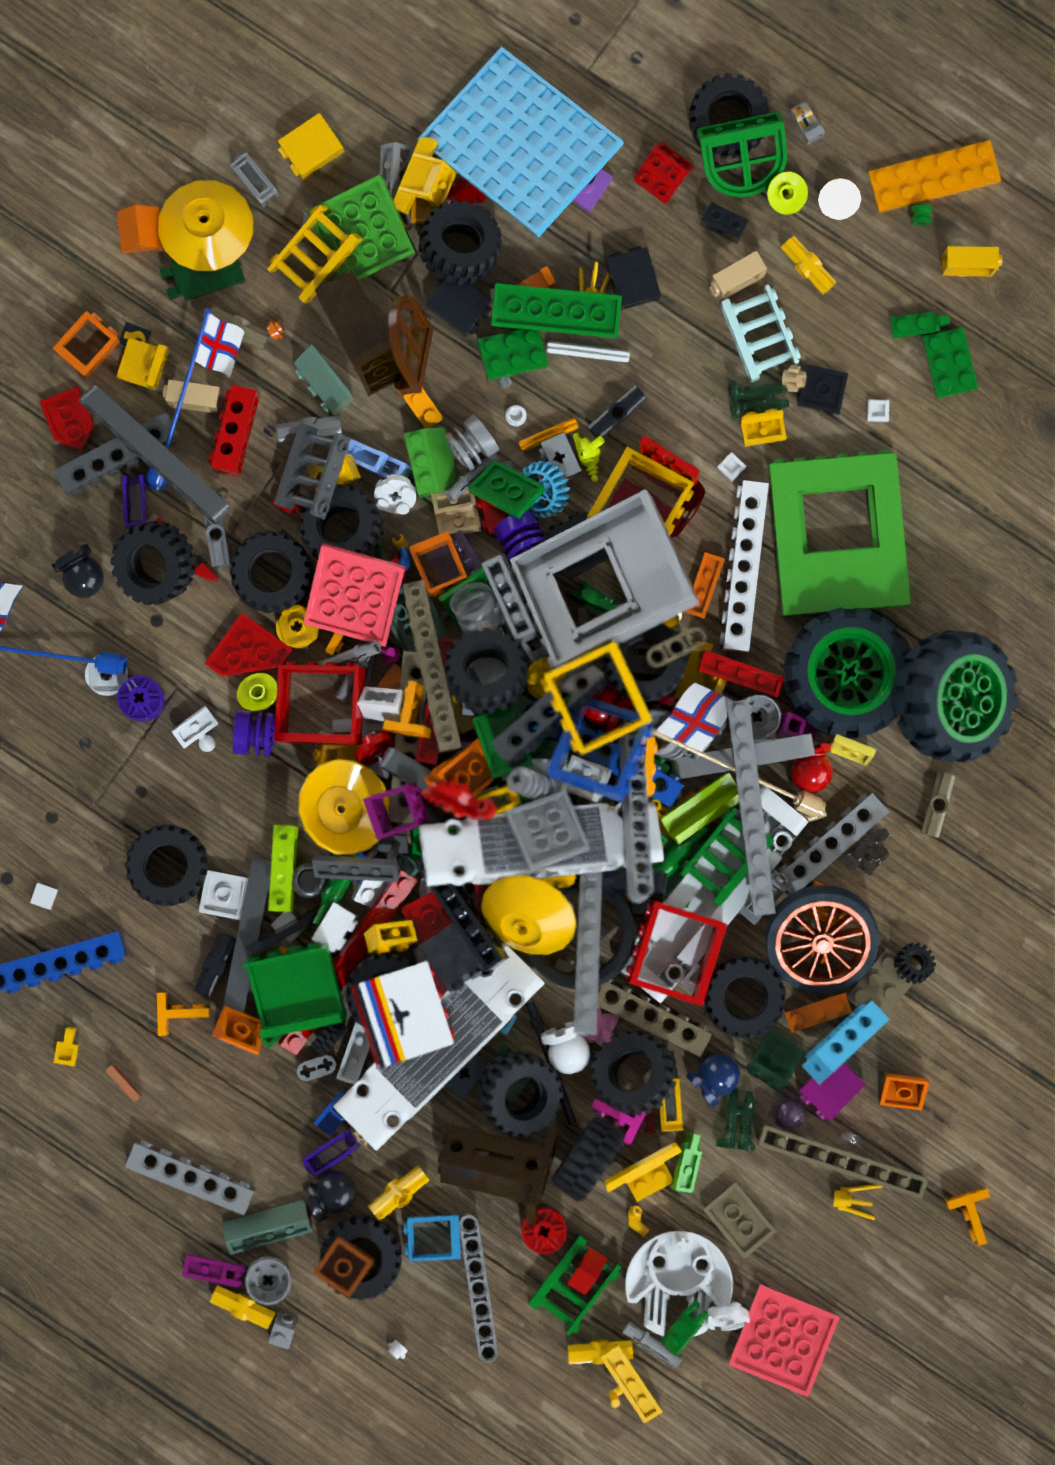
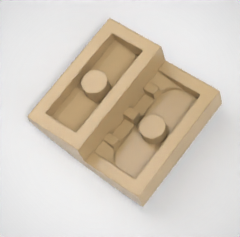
[431,491,482,537]

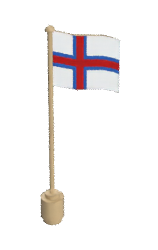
[652,683,826,818]

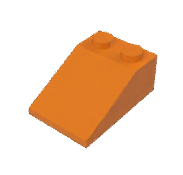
[423,738,493,814]

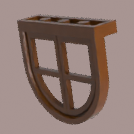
[388,295,433,395]

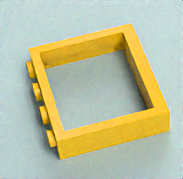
[586,447,694,535]
[541,641,652,755]

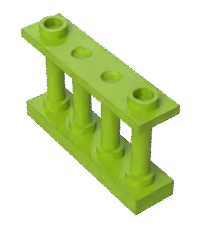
[269,825,299,912]

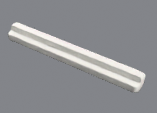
[547,341,630,362]

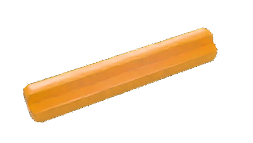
[519,418,578,452]

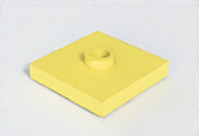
[830,734,877,766]

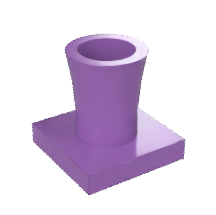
[572,169,613,213]

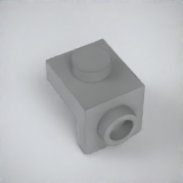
[268,1311,299,1350]

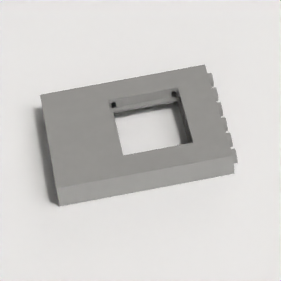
[510,489,700,669]

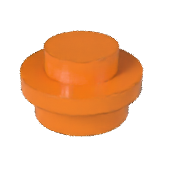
[266,320,285,340]

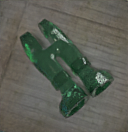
[728,380,789,420]
[715,1089,756,1152]

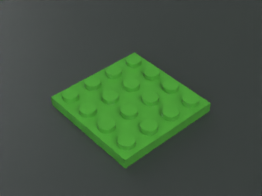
[306,175,417,281]

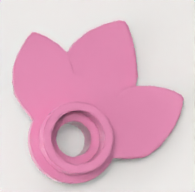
[580,1006,619,1046]

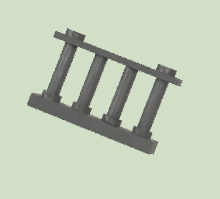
[274,423,351,520]
[312,833,409,882]

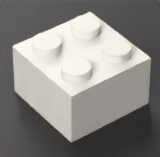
[312,902,359,953]

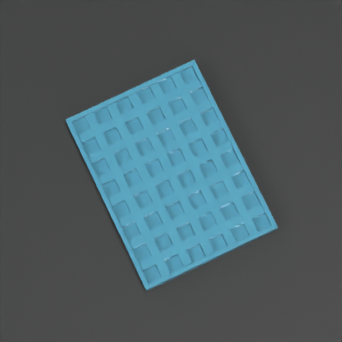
[418,47,624,238]

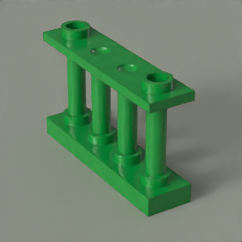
[680,808,774,907]
[528,1234,622,1336]

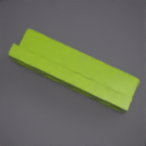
[660,772,739,844]

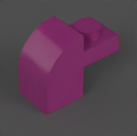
[775,712,817,744]

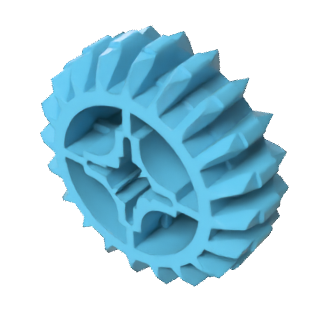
[521,461,570,518]

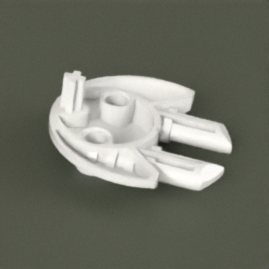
[625,1231,733,1336]

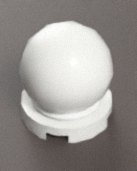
[541,1021,590,1075]

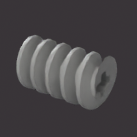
[507,766,554,801]

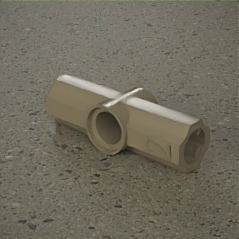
[211,306,271,351]
[921,772,956,838]

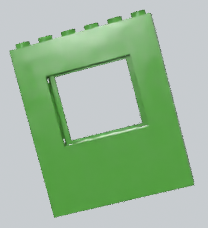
[768,450,911,617]

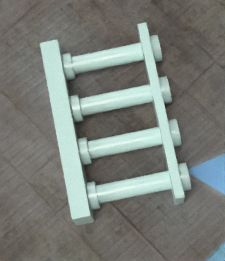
[720,284,801,383]

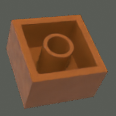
[313,1235,374,1298]

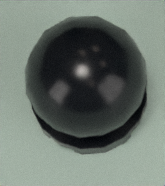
[51,544,104,598]
[302,1171,357,1222]

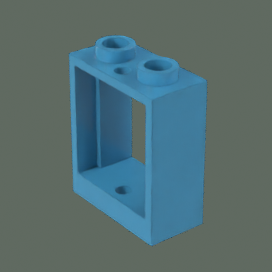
[403,1214,461,1261]

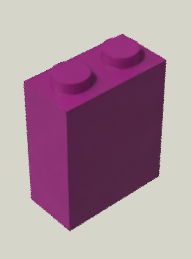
[798,1062,866,1121]

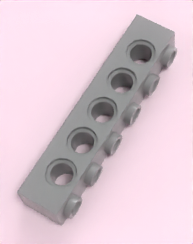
[777,793,889,894]
[125,1140,256,1215]

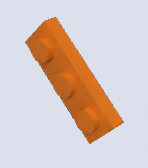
[684,552,725,619]
[785,992,852,1033]

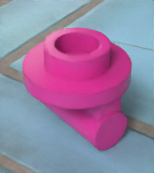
[380,645,401,665]

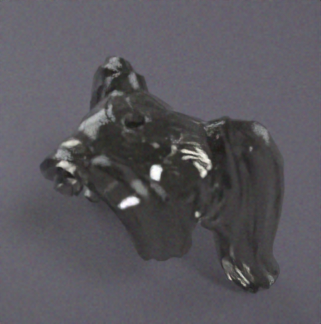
[841,828,890,876]

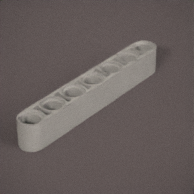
[670,734,815,779]
[459,1213,498,1363]

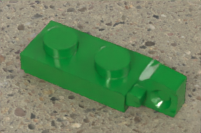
[889,312,950,339]

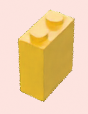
[278,113,344,180]

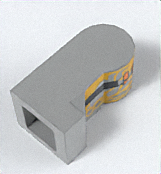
[790,102,825,146]

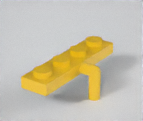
[599,1343,662,1423]

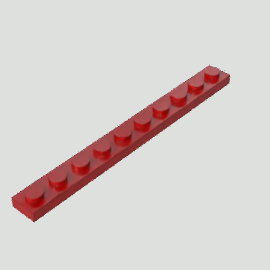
[278,868,418,1055]

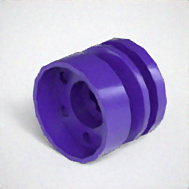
[494,511,547,565]
[117,675,166,722]
[233,710,276,757]

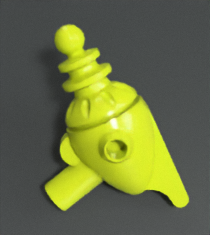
[573,433,605,482]

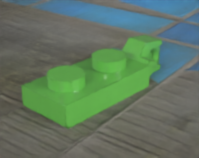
[671,1132,702,1193]

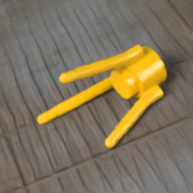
[578,261,610,294]
[833,1184,883,1220]

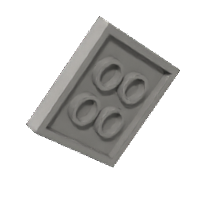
[505,790,590,872]

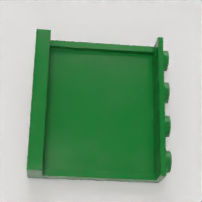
[241,941,347,1039]

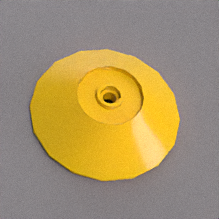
[158,180,253,271]
[299,759,390,855]
[482,875,576,954]

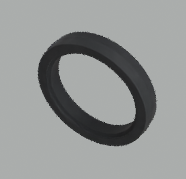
[527,887,636,989]

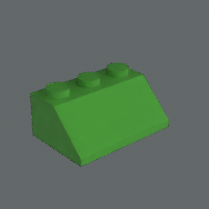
[404,427,458,498]

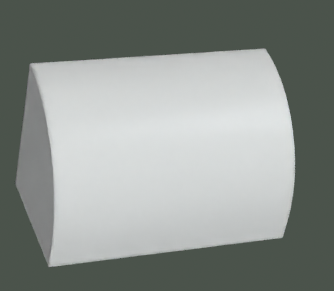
[357,686,405,722]

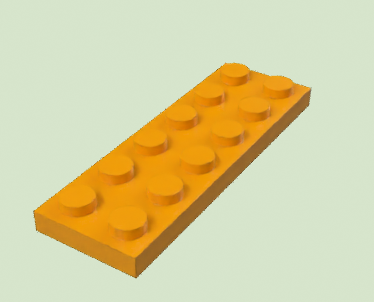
[868,140,1001,213]

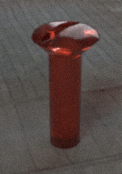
[644,1108,656,1134]

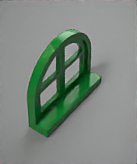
[696,111,787,197]

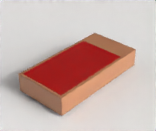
[106,1064,142,1102]

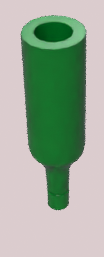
[652,826,709,878]
[312,855,360,927]

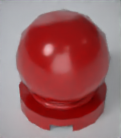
[583,687,633,734]
[791,743,833,793]

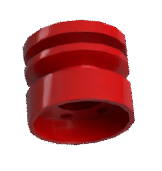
[521,1205,567,1254]

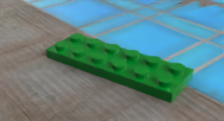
[491,283,622,338]

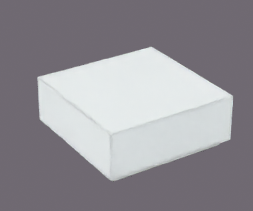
[867,399,889,422]
[717,452,747,482]
[30,883,58,910]

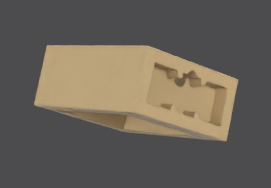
[709,251,767,302]
[163,380,223,414]

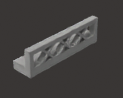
[380,142,414,230]

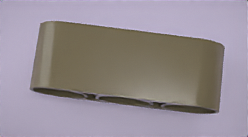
[646,627,706,668]

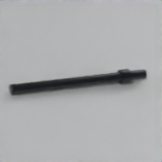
[526,1001,576,1125]

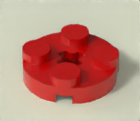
[353,730,395,766]

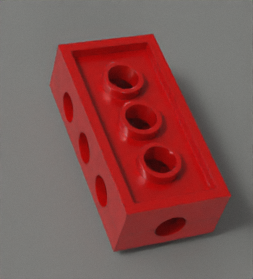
[209,384,260,478]

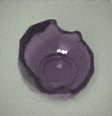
[771,1097,806,1130]

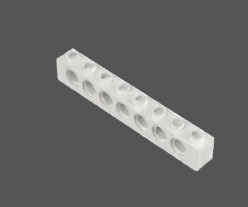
[719,480,769,653]

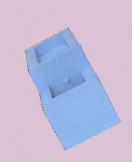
[346,439,412,479]

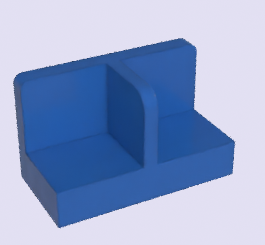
[313,1089,346,1136]

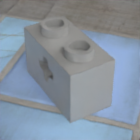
[539,433,581,479]

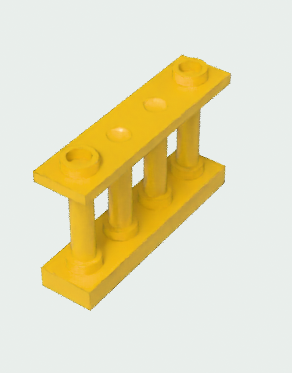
[267,205,363,303]

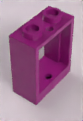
[363,781,429,839]

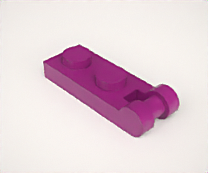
[182,1254,246,1287]

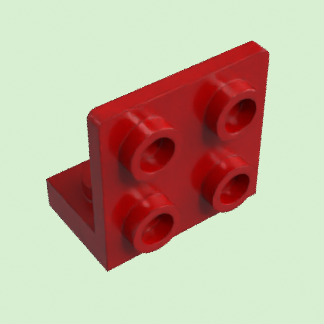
[633,141,695,204]

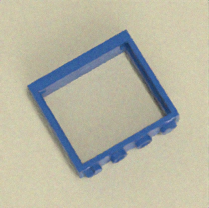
[547,698,654,802]

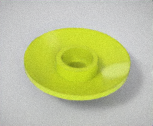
[767,172,808,214]
[237,673,277,712]

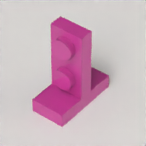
[591,1098,646,1145]

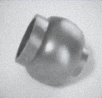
[292,863,327,898]

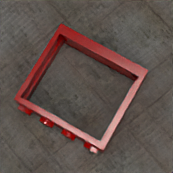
[274,661,366,745]
[625,900,728,1006]

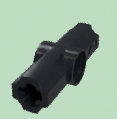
[588,385,647,438]
[193,932,236,998]

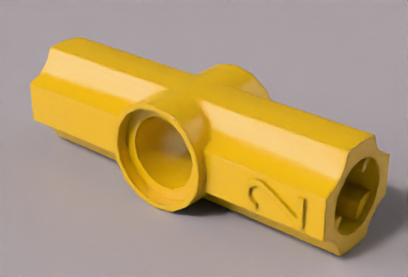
[780,236,836,295]
[367,1166,430,1221]
[210,1285,276,1330]
[568,1340,633,1364]

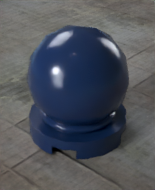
[686,1053,741,1107]

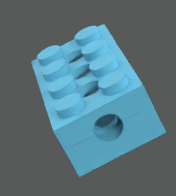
[802,1001,890,1084]

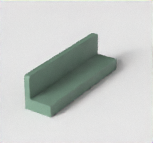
[222,1200,313,1255]

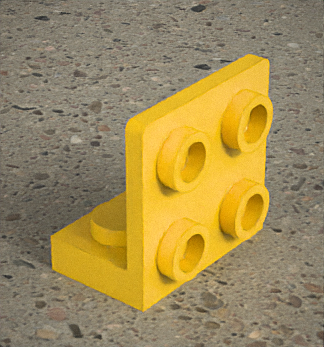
[117,338,169,391]

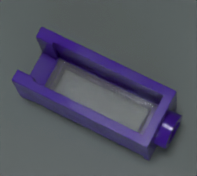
[122,475,147,529]
[302,1128,360,1177]

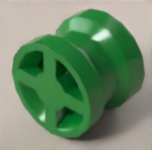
[911,205,933,226]

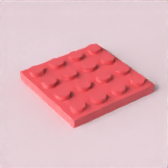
[304,543,406,647]
[728,1284,840,1397]

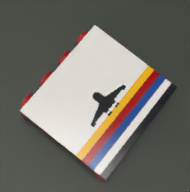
[351,961,455,1069]

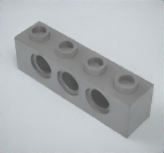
[482,554,539,644]

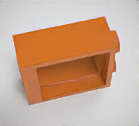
[53,311,120,379]
[409,531,468,598]

